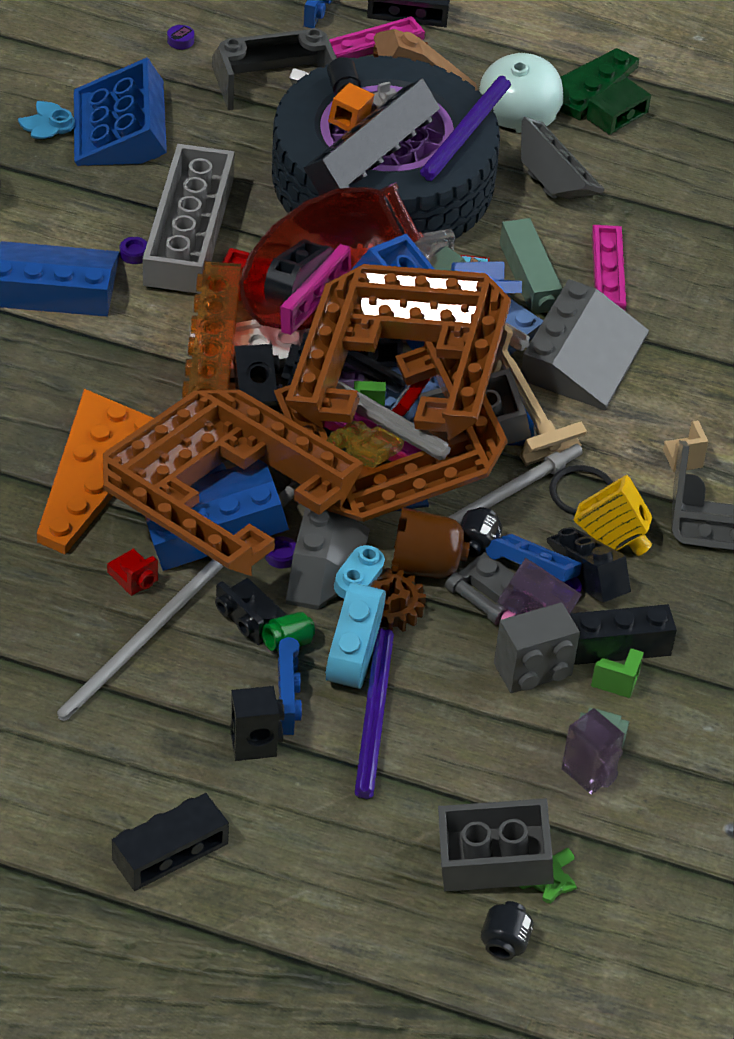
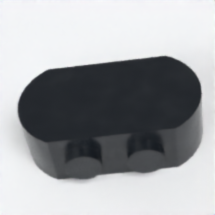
[264,239,334,307]

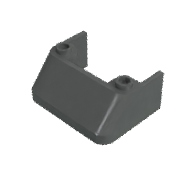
[212,28,337,111]
[671,440,734,550]

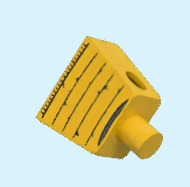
[573,475,652,556]

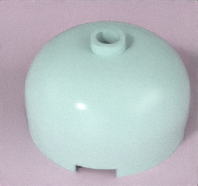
[479,53,563,133]

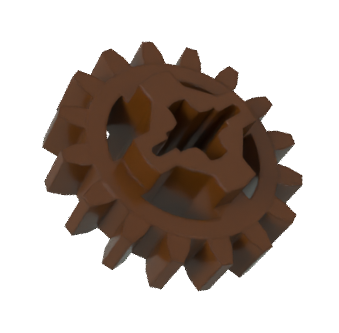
[371,568,426,632]

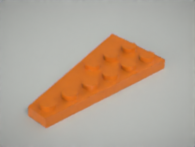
[37,389,154,555]

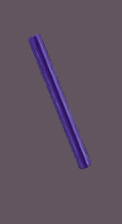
[420,75,511,181]
[355,628,394,799]

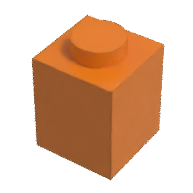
[328,83,375,131]

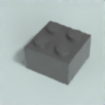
[494,602,580,693]

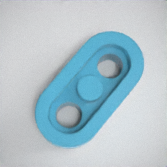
[334,545,385,599]

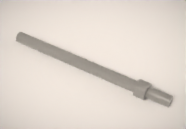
[448,444,583,524]

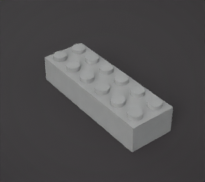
[143,144,235,294]

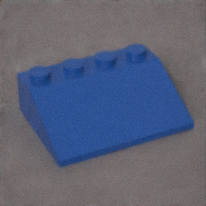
[74,57,167,166]
[0,241,120,317]
[145,459,289,571]

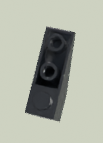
[547,527,631,603]

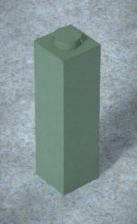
[500,218,563,314]

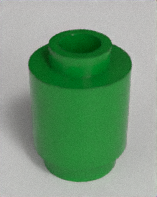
[262,612,315,652]

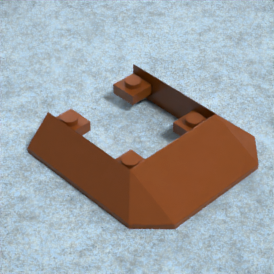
[285,264,511,441]
[274,341,508,522]
[103,390,363,576]

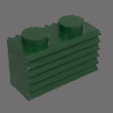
[586,77,651,135]

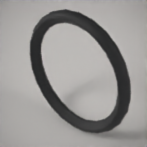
[549,465,613,515]

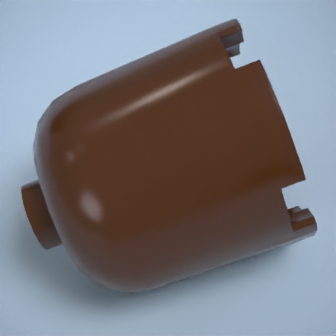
[391,508,470,579]

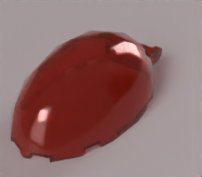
[239,182,424,331]

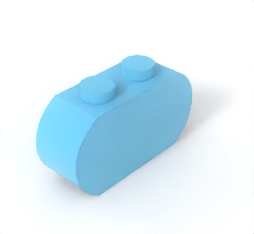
[326,582,386,689]

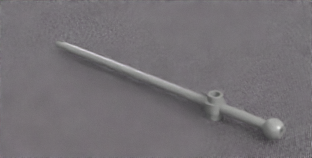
[57,479,301,721]

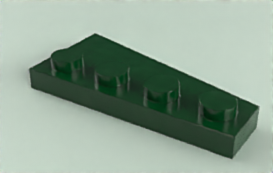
[559,48,639,121]

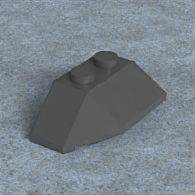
[521,117,605,199]
[286,507,370,610]

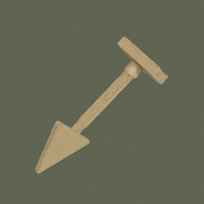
[492,324,587,466]

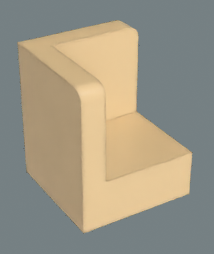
[663,420,709,472]

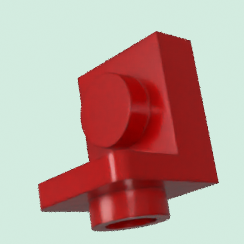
[107,548,158,596]

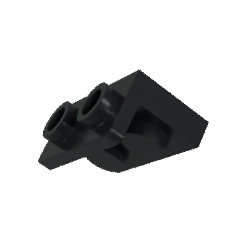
[215,577,287,646]

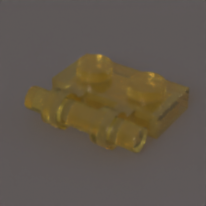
[326,421,405,468]

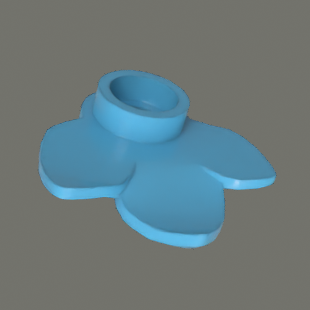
[18,101,75,139]

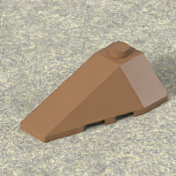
[374,29,478,91]

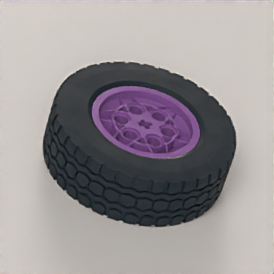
[272,56,500,251]

